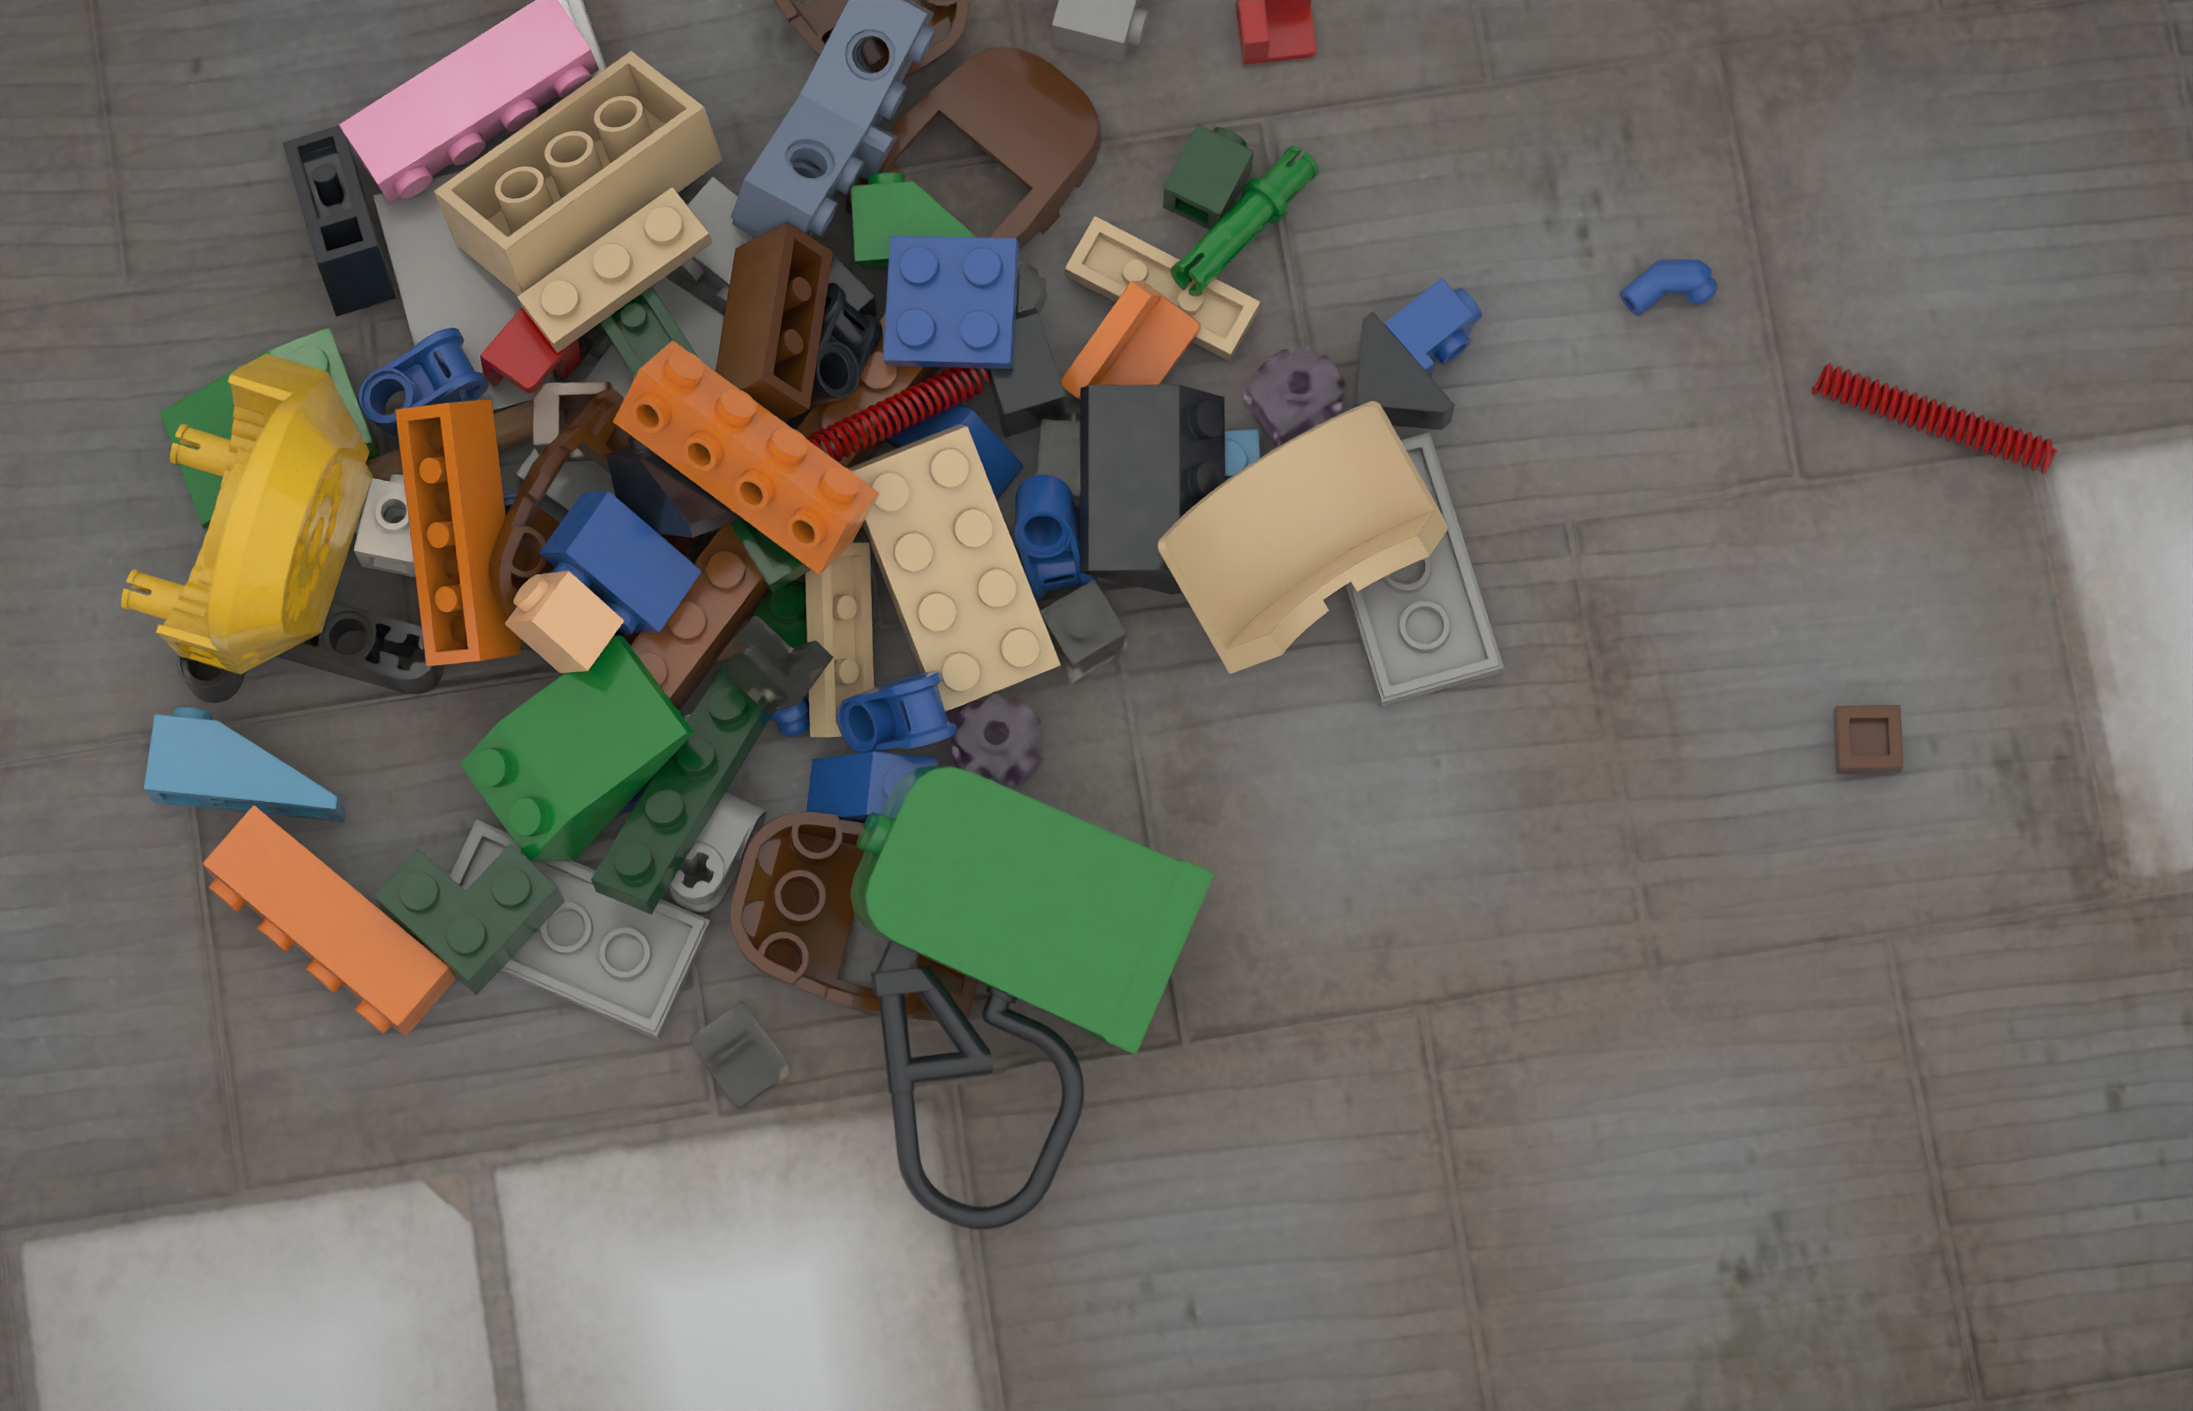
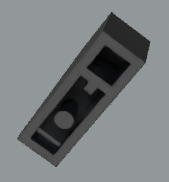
[283,125,396,317]

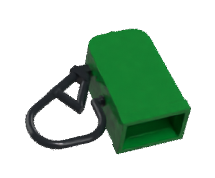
[850,765,1215,1230]

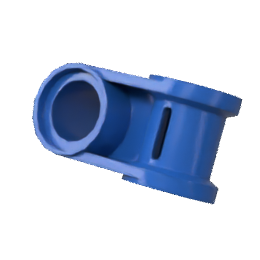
[358,328,489,437]
[1014,475,1097,600]
[837,670,958,753]

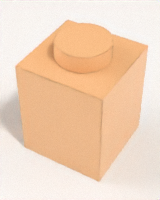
[505,571,624,673]

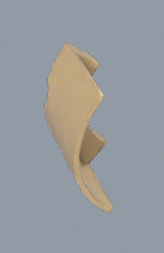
[1158,401,1449,674]

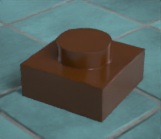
[1833,705,1903,774]

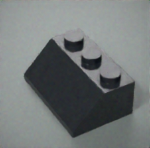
[1080,385,1225,595]

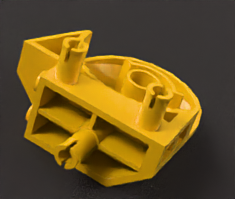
[121,354,373,675]

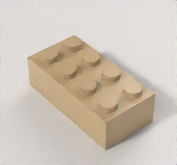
[434,51,723,296]
[848,424,1061,712]

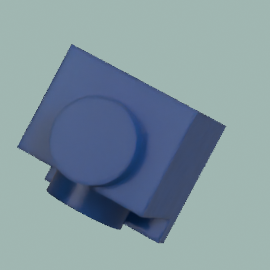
[1384,278,1482,377]

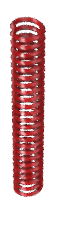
[1811,362,2057,475]
[805,367,991,462]

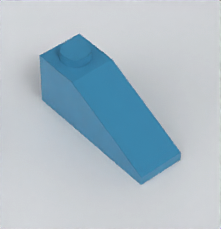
[144,707,346,822]

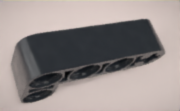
[177,602,444,703]

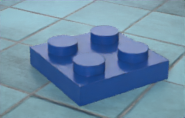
[883,236,1019,369]

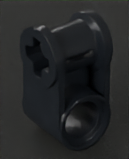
[810,283,883,407]

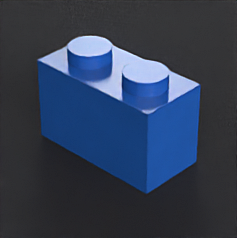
[539,491,702,635]

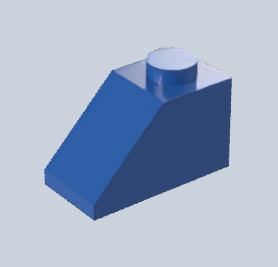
[806,751,939,823]

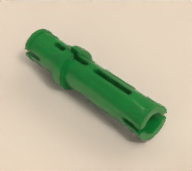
[1170,146,1319,297]

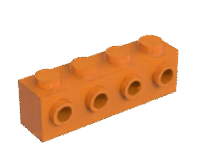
[613,340,879,575]
[395,399,522,666]
[202,805,456,1038]

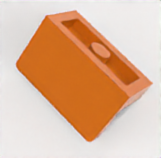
[1060,281,1201,399]

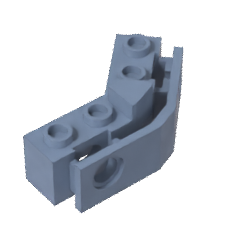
[730,0,936,238]

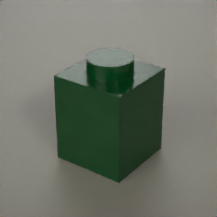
[1163,124,1254,230]

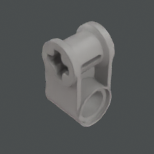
[670,792,767,915]

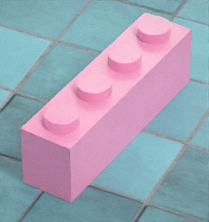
[339,0,599,203]

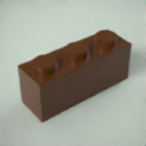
[715,222,833,422]

